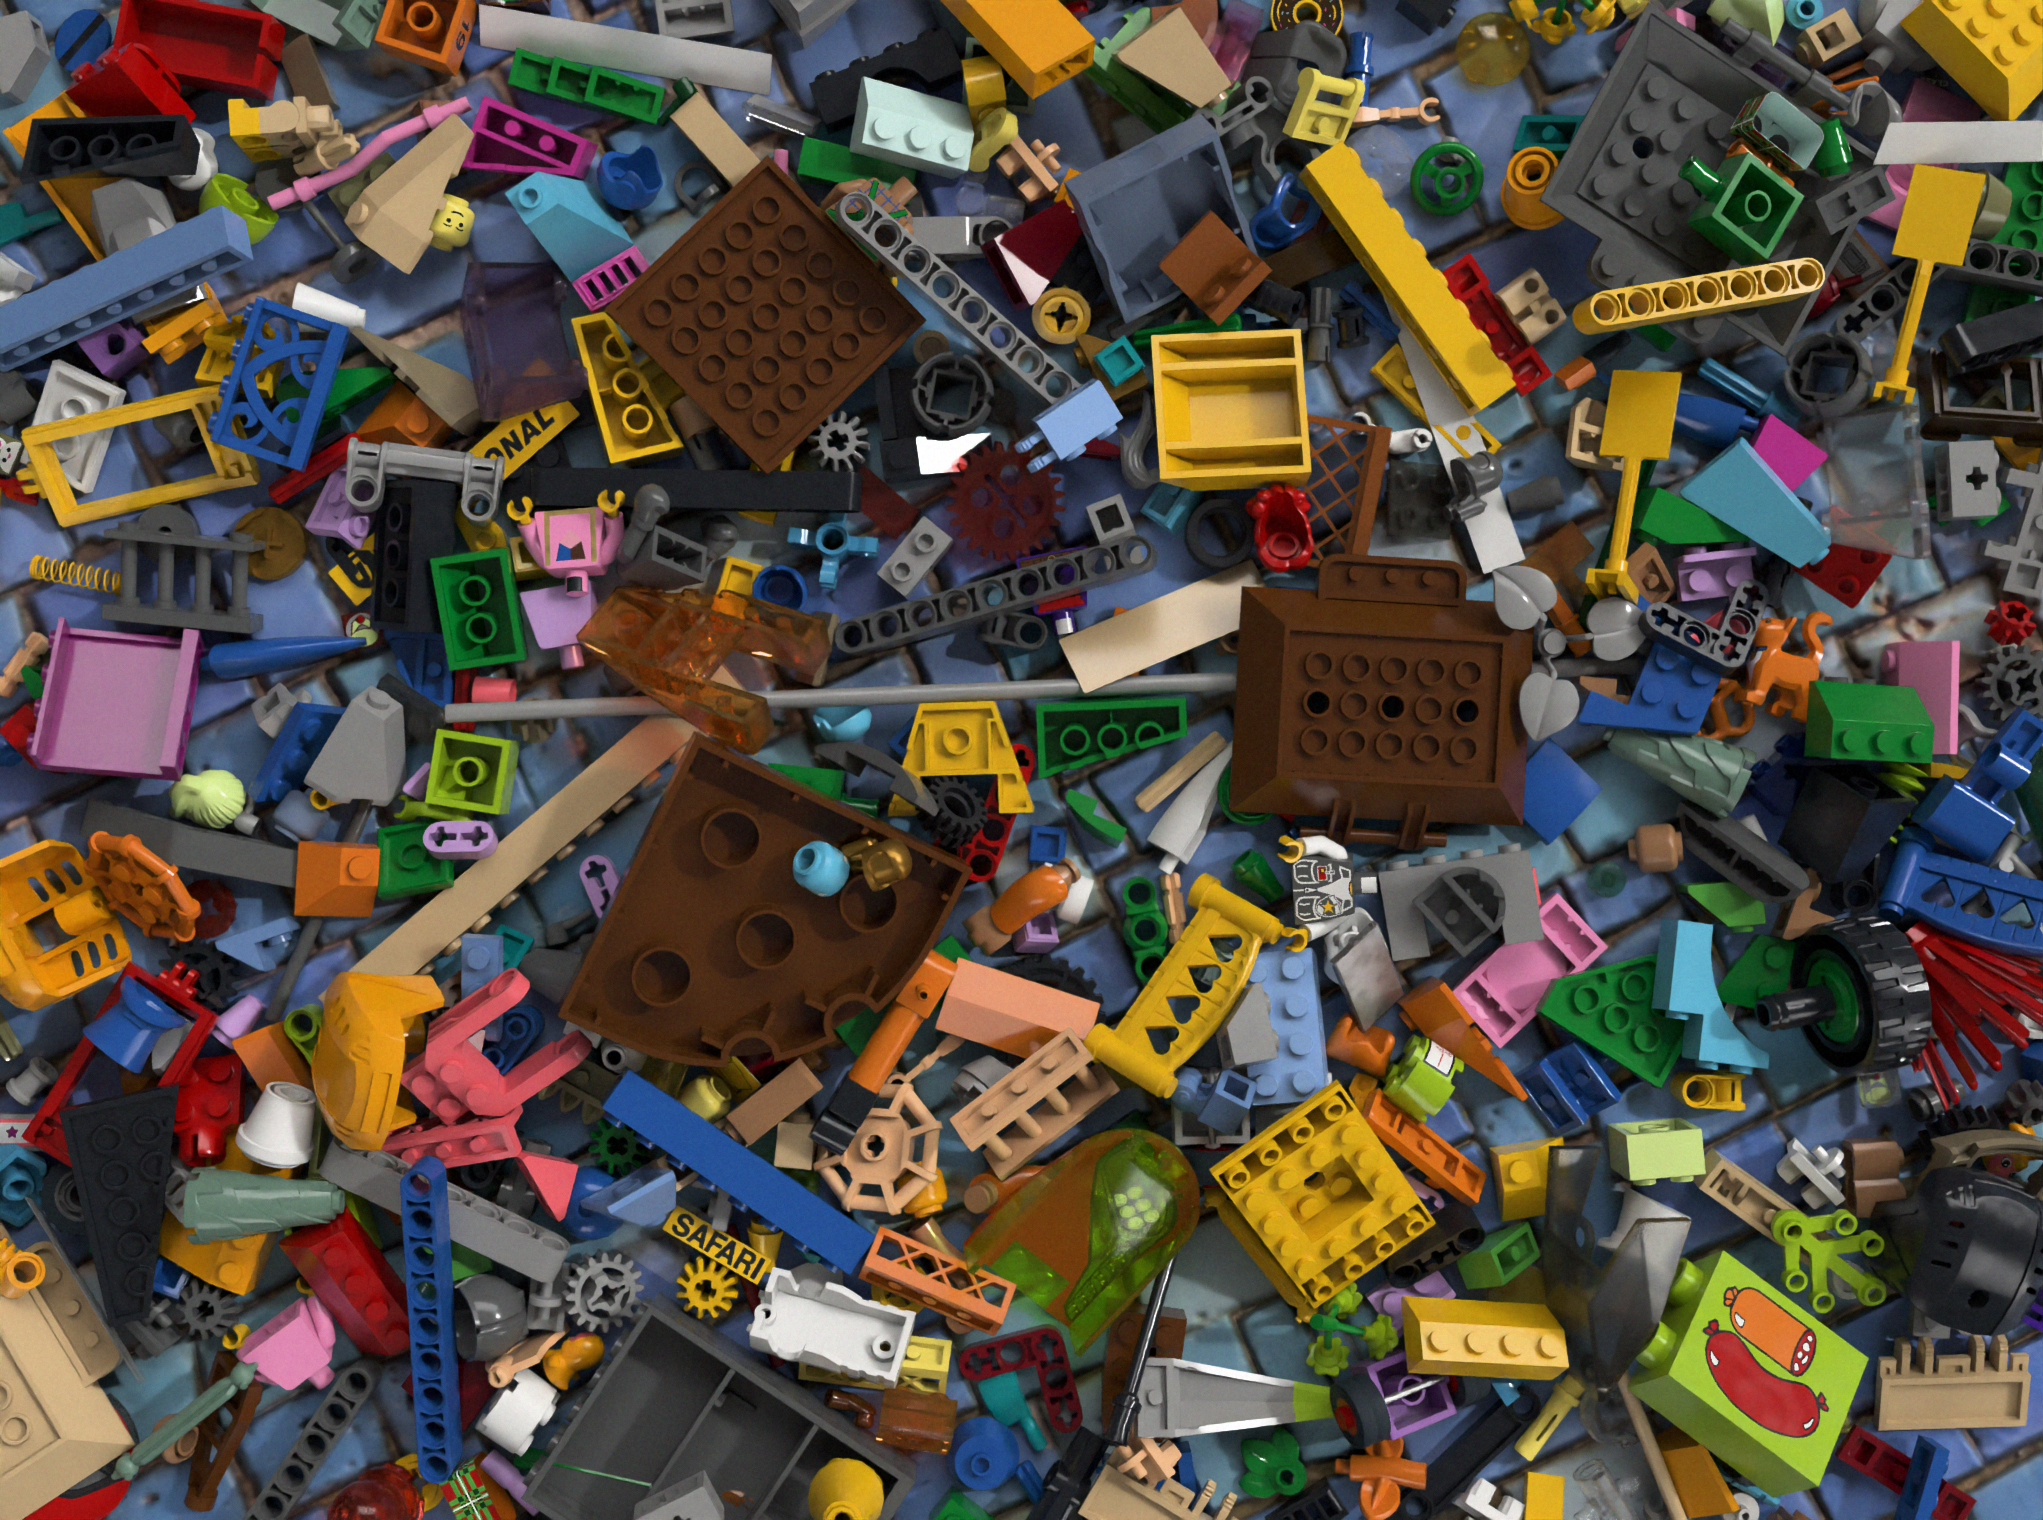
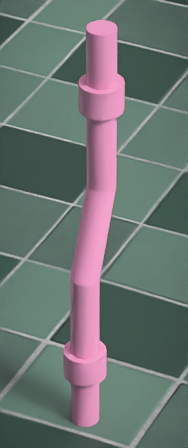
[267,96,472,211]

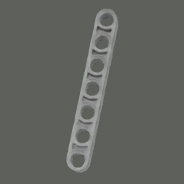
[319,1136,570,1283]

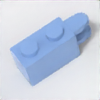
[1014,378,1123,473]

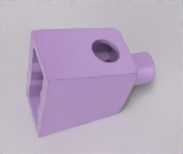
[520,580,598,670]

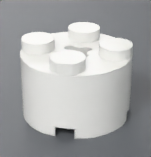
[475,1368,561,1456]

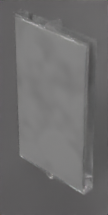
[1330,921,1405,1033]

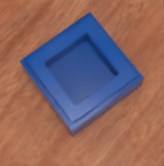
[1028,825,1067,864]

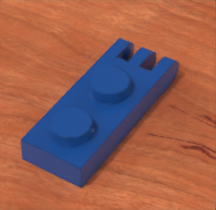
[1893,1435,1950,1520]

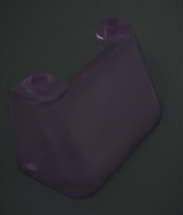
[460,262,589,422]

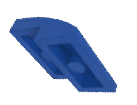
[1523,738,1602,846]
[1514,1038,1622,1138]

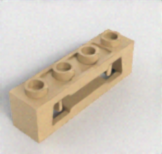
[1693,1147,1837,1268]

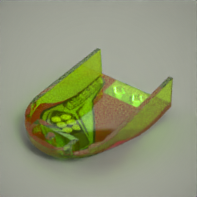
[963,1128,1201,1357]

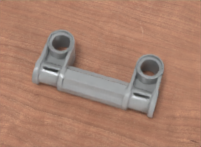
[345,437,505,527]

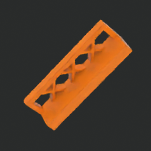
[857,1226,1017,1336]

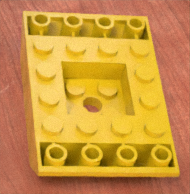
[1209,1079,1436,1309]

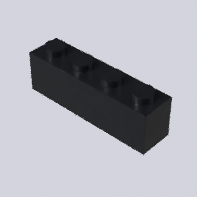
[20,114,201,185]

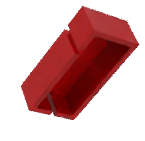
[113,0,286,101]

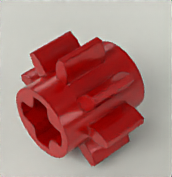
[1984,600,2036,646]

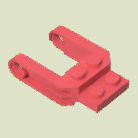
[400,968,592,1125]

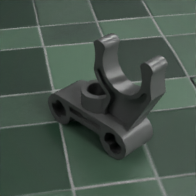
[1181,76,1321,195]

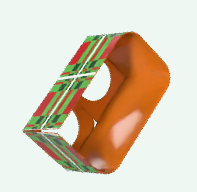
[438,1451,516,1520]

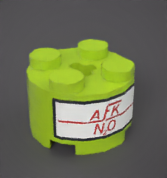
[1381,1034,1464,1123]

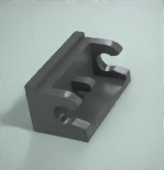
[1798,165,1896,236]

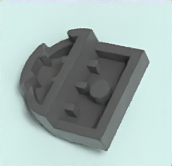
[1412,866,1506,958]

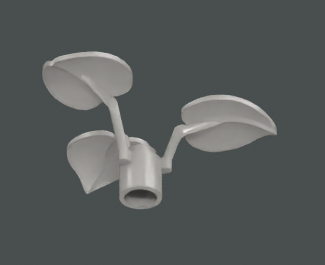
[1492,566,1646,741]

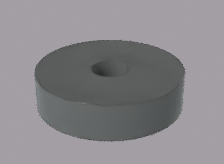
[137,504,199,564]

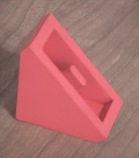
[513,1150,579,1222]

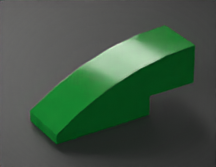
[797,137,917,206]

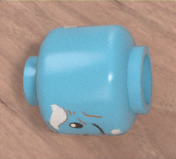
[792,841,850,897]

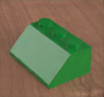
[430,546,529,671]
[1804,681,1934,764]

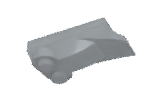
[90,177,209,324]

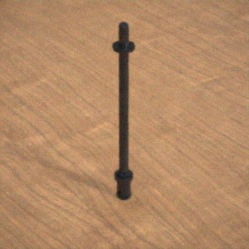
[1104,1186,1206,1447]

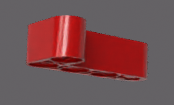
[932,743,1035,882]

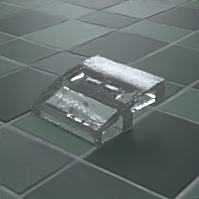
[610,1196,713,1284]

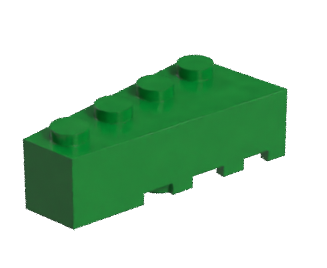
[1036,694,1187,779]

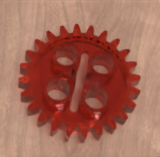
[945,441,1065,561]

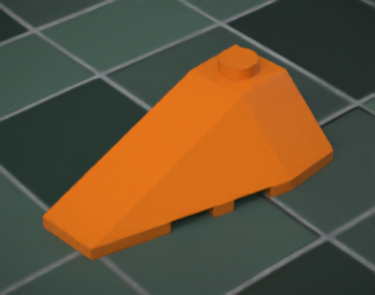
[1396,976,1529,1101]

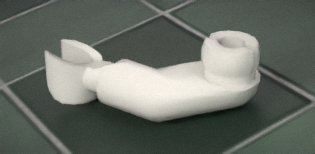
[1351,412,1432,454]

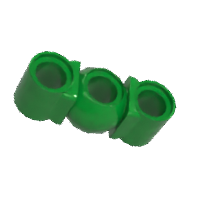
[1122,876,1168,983]

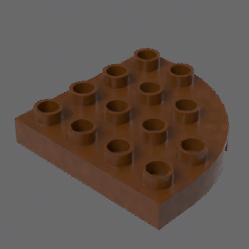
[557,731,973,1067]

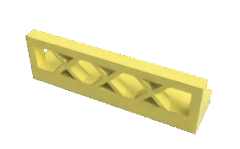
[798,1336,952,1398]

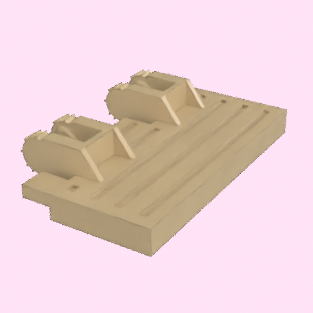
[1873,1334,2031,1431]
[1078,1445,1239,1520]

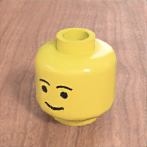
[429,193,475,252]

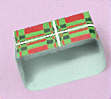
[1729,92,1824,173]

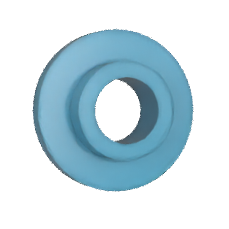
[1785,0,1823,31]

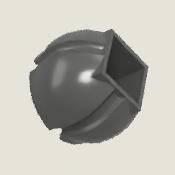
[1783,331,1873,418]
[909,351,994,438]
[453,1274,529,1362]

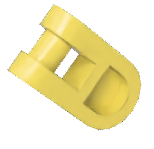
[968,107,1018,172]

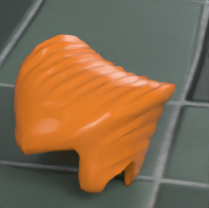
[1325,1013,1395,1080]

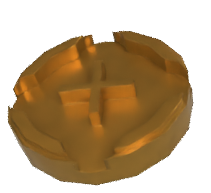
[232,507,309,581]

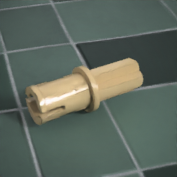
[293,133,360,178]

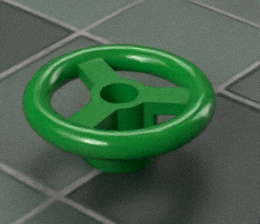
[1409,141,1484,216]

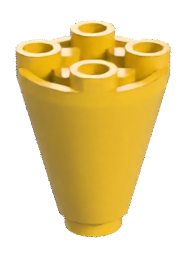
[807,1458,884,1520]

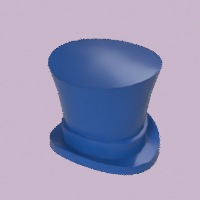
[82,975,187,1073]

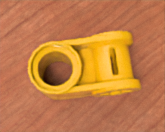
[1670,1069,1746,1111]

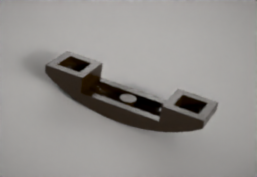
[1243,229,1360,311]

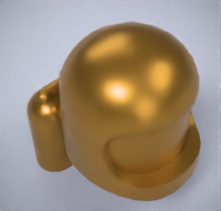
[842,837,912,892]

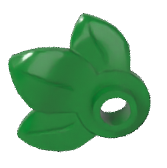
[1238,1427,1307,1498]

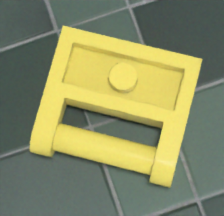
[1282,67,1365,146]

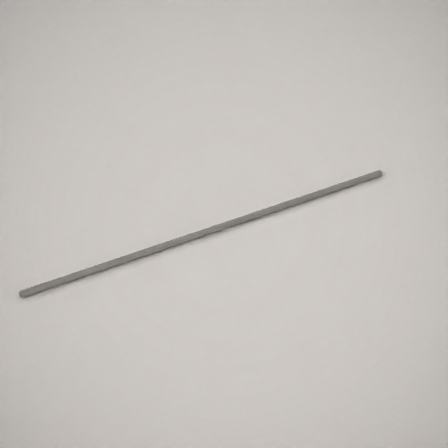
[445,656,1639,723]

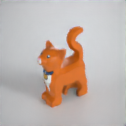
[1733,611,1833,723]

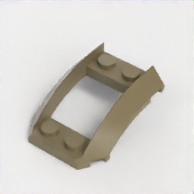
[1901,1129,2043,1202]

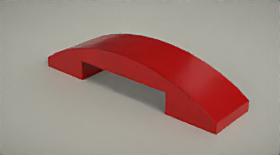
[1442,252,1553,397]

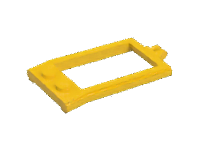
[16,384,261,527]

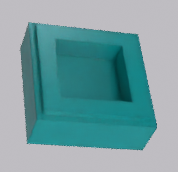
[1093,335,1146,389]

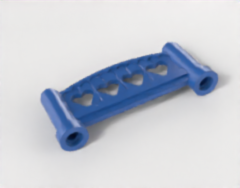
[1878,826,2043,958]

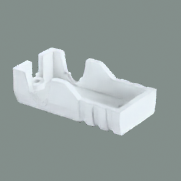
[746,1267,916,1389]

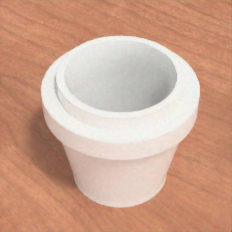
[235,1081,317,1168]

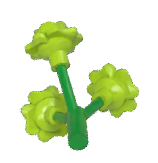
[1306,1282,1399,1377]

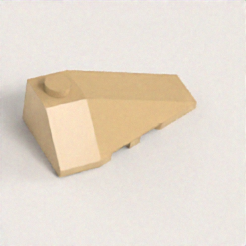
[344,113,474,275]

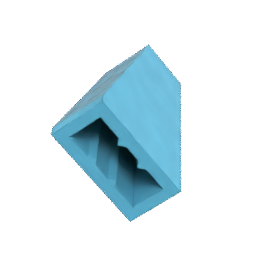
[1679,436,1831,568]

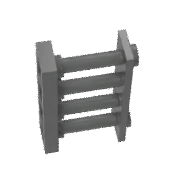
[102,521,266,634]

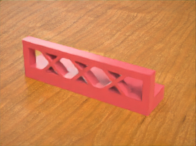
[381,1104,523,1169]

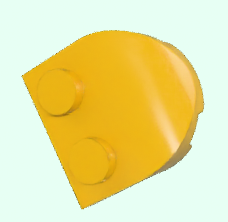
[195,314,284,399]

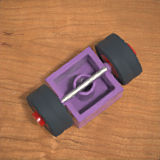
[1330,1343,1491,1449]

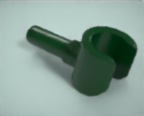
[657,77,698,127]

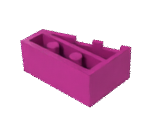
[461,95,598,180]

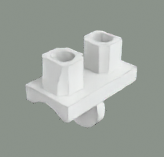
[1776,1138,1846,1210]
[1452,1478,1525,1520]

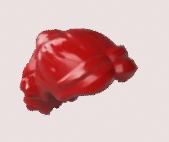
[1245,484,1314,573]

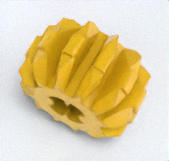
[676,1254,739,1319]

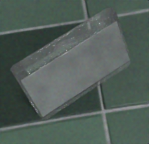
[741,94,822,141]

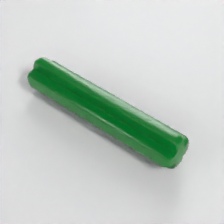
[1133,313,1242,351]

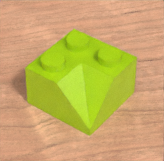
[425,729,521,815]

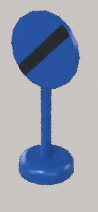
[55,9,112,73]

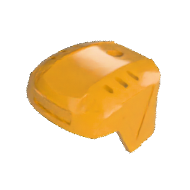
[0,839,132,1012]
[311,972,445,1151]

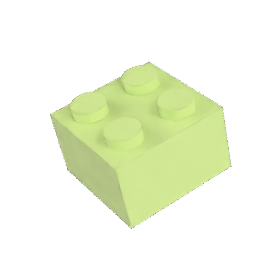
[1607,1117,1706,1186]

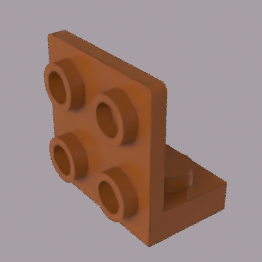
[1158,210,1272,326]

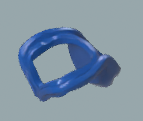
[1249,172,1322,250]

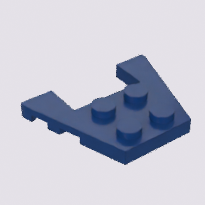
[1576,594,1722,736]

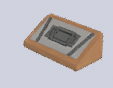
[1831,228,1892,301]

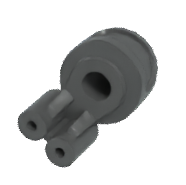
[1443,451,1503,523]

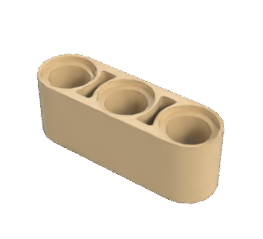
[669,92,761,188]

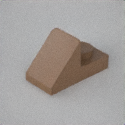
[1625,541,1677,604]
[1770,867,1836,940]

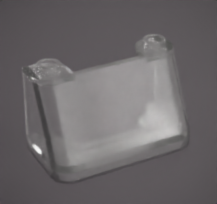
[1816,404,1931,560]

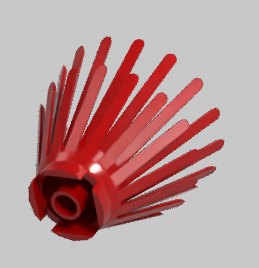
[1905,921,2043,1111]

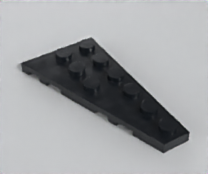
[59,1082,180,1327]

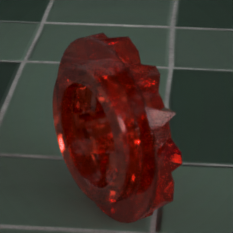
[186,879,238,938]

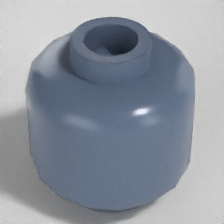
[273,788,330,844]

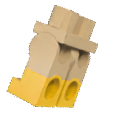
[228,96,343,163]

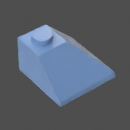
[580,1165,676,1228]

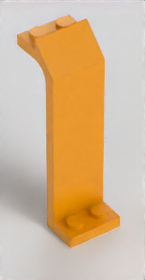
[2,90,229,365]

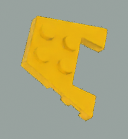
[888,701,1034,817]

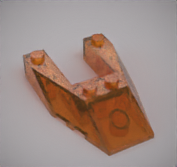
[576,586,832,756]

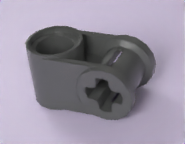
[975,604,1048,651]

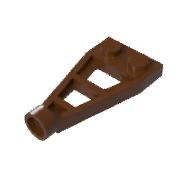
[184,1351,263,1512]

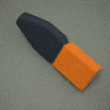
[1553,330,1632,391]

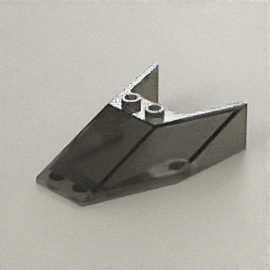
[1541,1145,1692,1402]

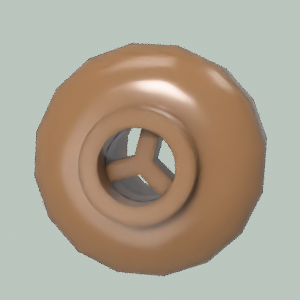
[1628,823,1684,873]

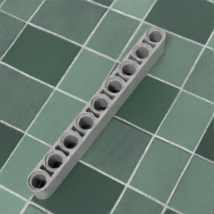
[834,191,1082,408]

